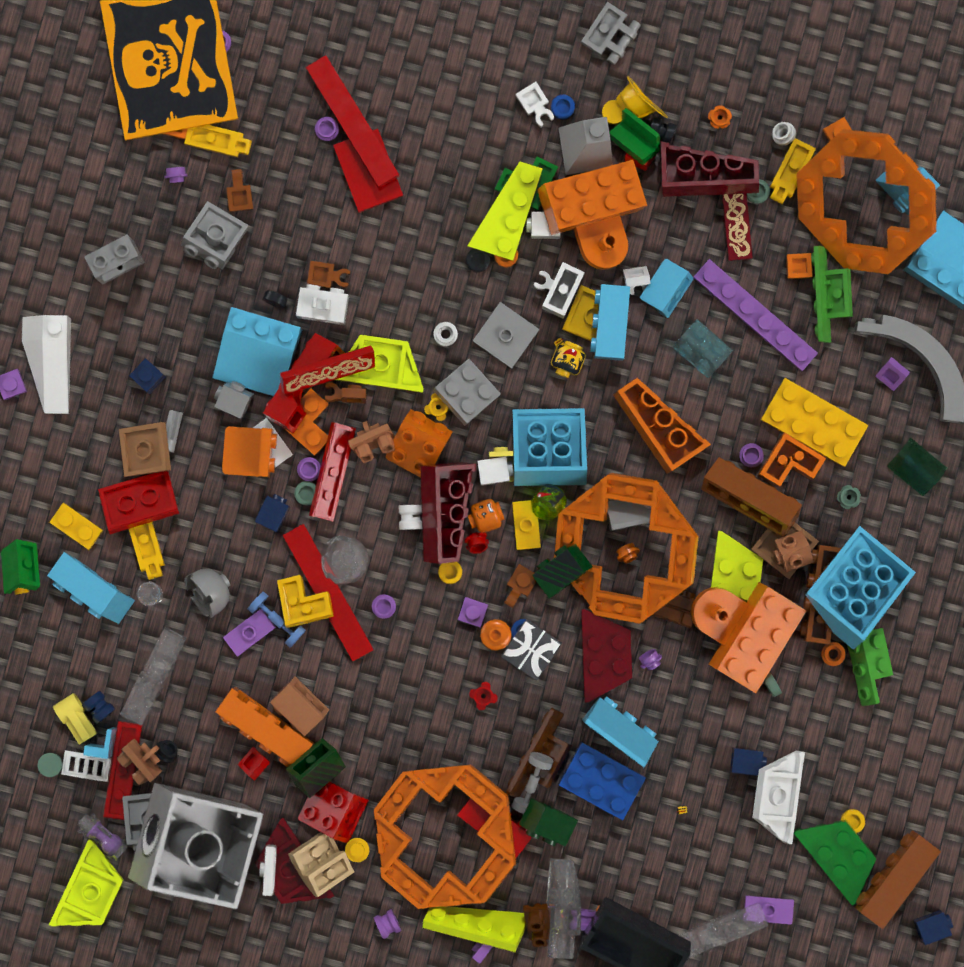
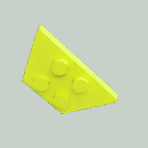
[335,335,424,393]
[710,531,763,602]
[49,839,124,926]

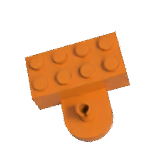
[537,160,647,270]
[691,582,806,693]

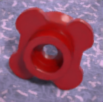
[464,532,489,554]
[469,682,498,710]

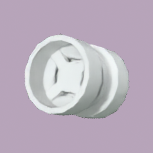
[399,505,423,530]

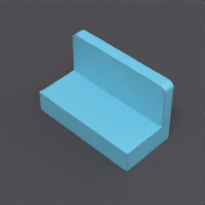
[640,259,694,318]
[83,727,117,759]

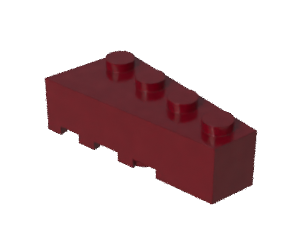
[661,142,759,197]
[420,462,477,564]

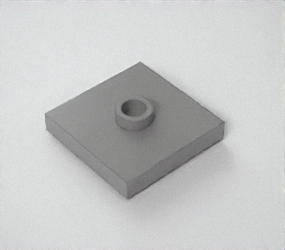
[473,302,539,369]

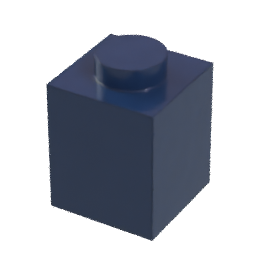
[129,358,166,394]
[255,494,290,533]
[730,747,767,776]
[913,910,953,945]

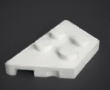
[752,751,805,844]

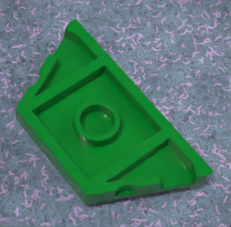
[794,820,876,906]

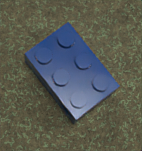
[558,742,646,820]

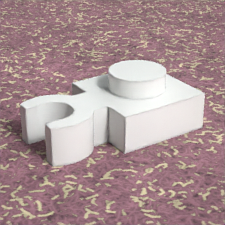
[516,82,554,127]

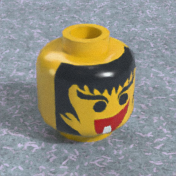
[551,341,586,378]

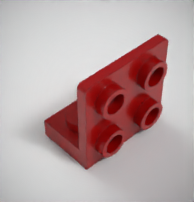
[298,781,369,843]

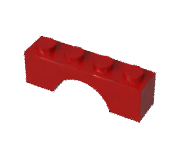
[263,333,345,434]

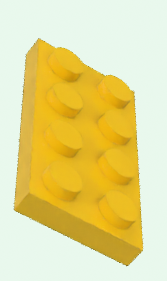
[761,378,868,467]

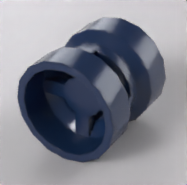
[81,691,115,724]

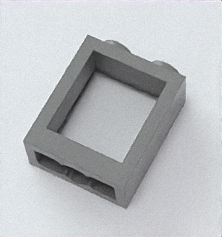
[84,234,145,285]

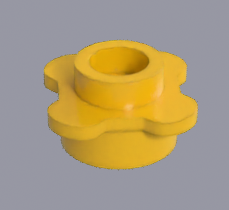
[424,393,449,421]

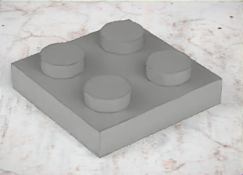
[433,359,501,426]

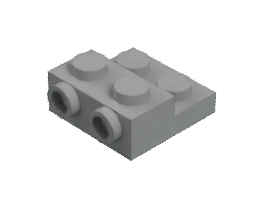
[181,201,249,270]
[122,793,152,850]

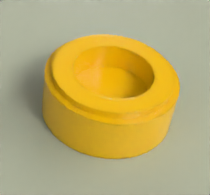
[602,100,623,125]
[438,562,462,584]
[840,809,865,833]

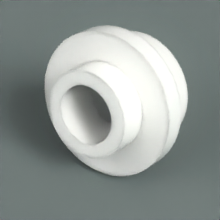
[772,122,796,146]
[434,322,458,346]

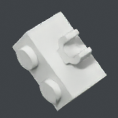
[534,262,585,319]
[296,284,349,325]

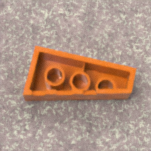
[613,378,711,474]
[215,687,314,767]

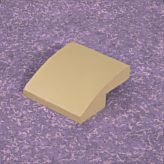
[288,832,354,897]

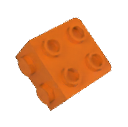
[386,409,453,478]
[222,426,277,478]

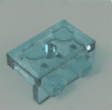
[673,319,733,378]

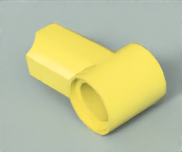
[53,693,98,745]

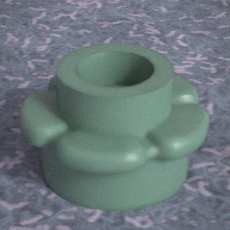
[837,485,861,509]

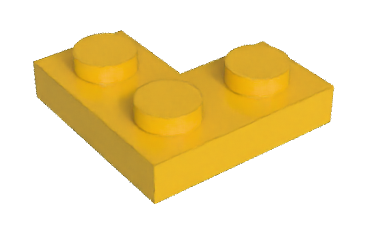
[277,575,334,628]

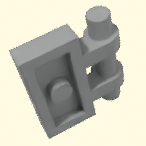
[581,2,641,65]

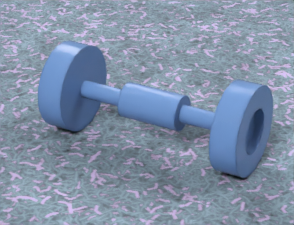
[247,591,306,648]

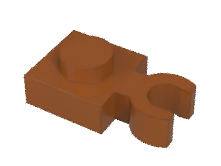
[307,261,350,289]

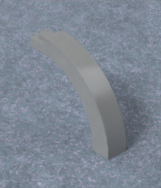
[854,315,964,424]

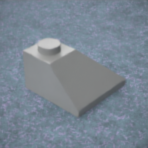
[558,117,613,175]
[607,499,651,531]

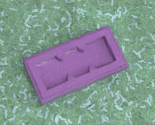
[223,609,276,657]
[743,895,794,924]

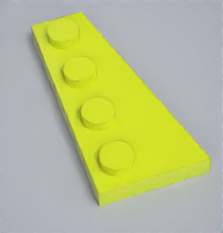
[423,906,527,952]

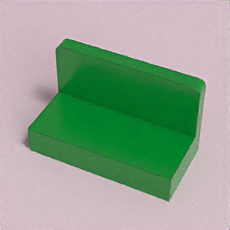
[609,108,660,165]
[1,539,40,594]

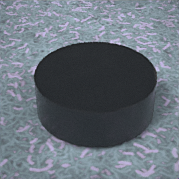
[466,249,490,273]
[262,290,288,309]

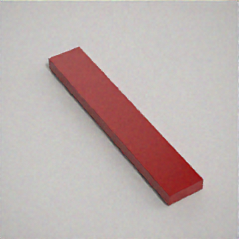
[306,55,399,188]
[283,524,374,661]

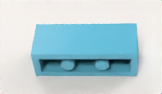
[590,284,630,361]

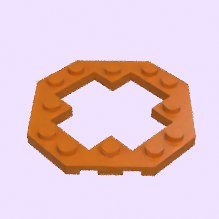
[797,129,936,274]
[554,473,698,624]
[374,764,516,909]

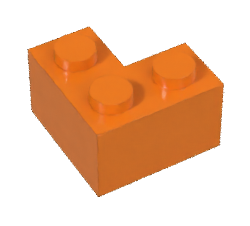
[757,433,826,488]

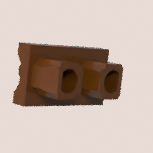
[523,903,554,947]

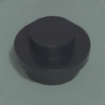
[154,740,178,764]

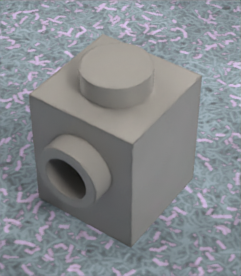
[214,381,254,419]

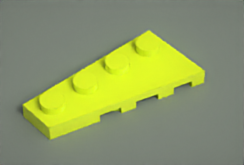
[467,161,543,261]

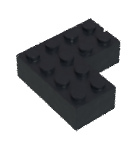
[580,897,691,967]

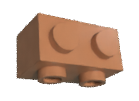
[270,676,329,736]

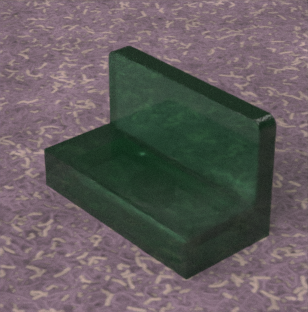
[887,437,947,496]

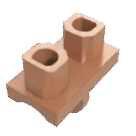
[348,421,395,463]
[117,739,162,785]

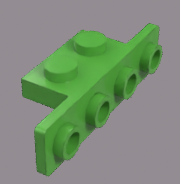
[811,246,853,343]
[847,628,893,706]

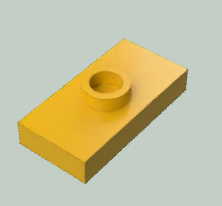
[512,500,541,550]

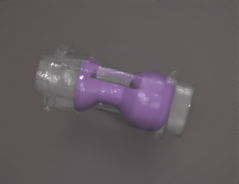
[77,813,128,861]

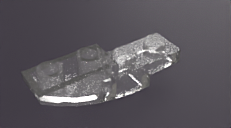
[120,627,187,725]
[546,858,581,959]
[679,903,769,958]

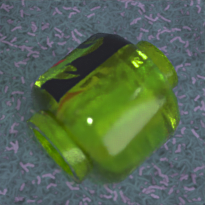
[531,484,567,520]

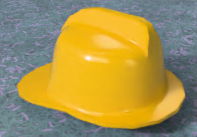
[616,76,668,118]

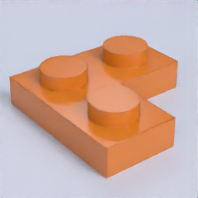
[285,388,329,456]

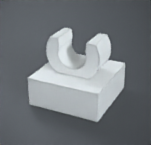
[623,266,650,295]

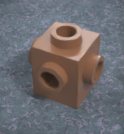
[773,530,814,572]

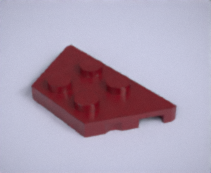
[581,609,632,702]
[255,817,335,904]

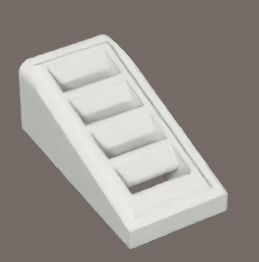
[61,750,112,782]

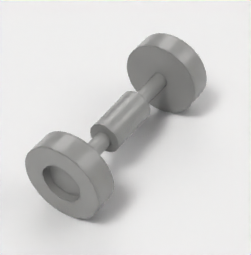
[512,752,554,814]

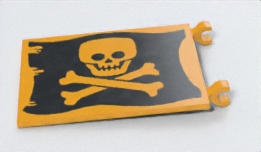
[100,0,238,141]

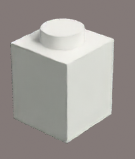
[526,212,560,239]
[478,457,514,485]

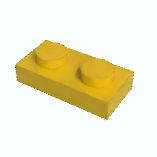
[50,503,104,550]

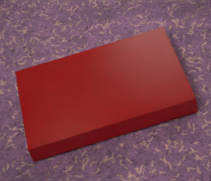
[333,128,403,213]
[98,471,180,534]

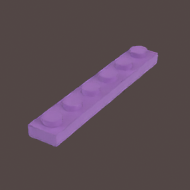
[693,259,818,372]

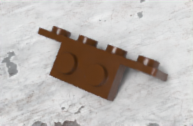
[506,708,572,798]

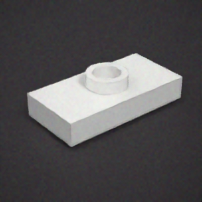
[260,845,277,896]

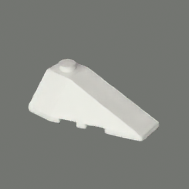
[22,315,71,414]

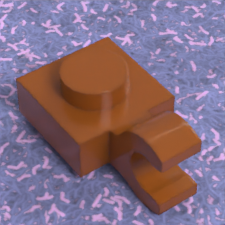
[226,169,254,212]
[325,382,367,404]
[504,564,536,608]

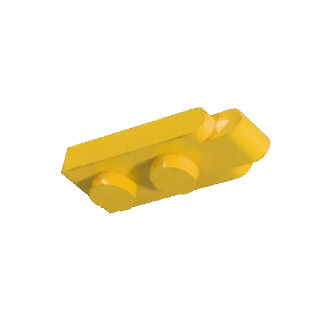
[184,125,252,157]
[770,138,816,204]
[129,522,165,580]

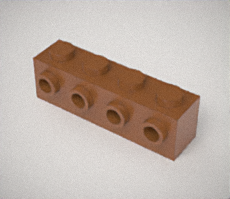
[701,457,802,537]
[800,545,842,645]
[854,830,941,929]

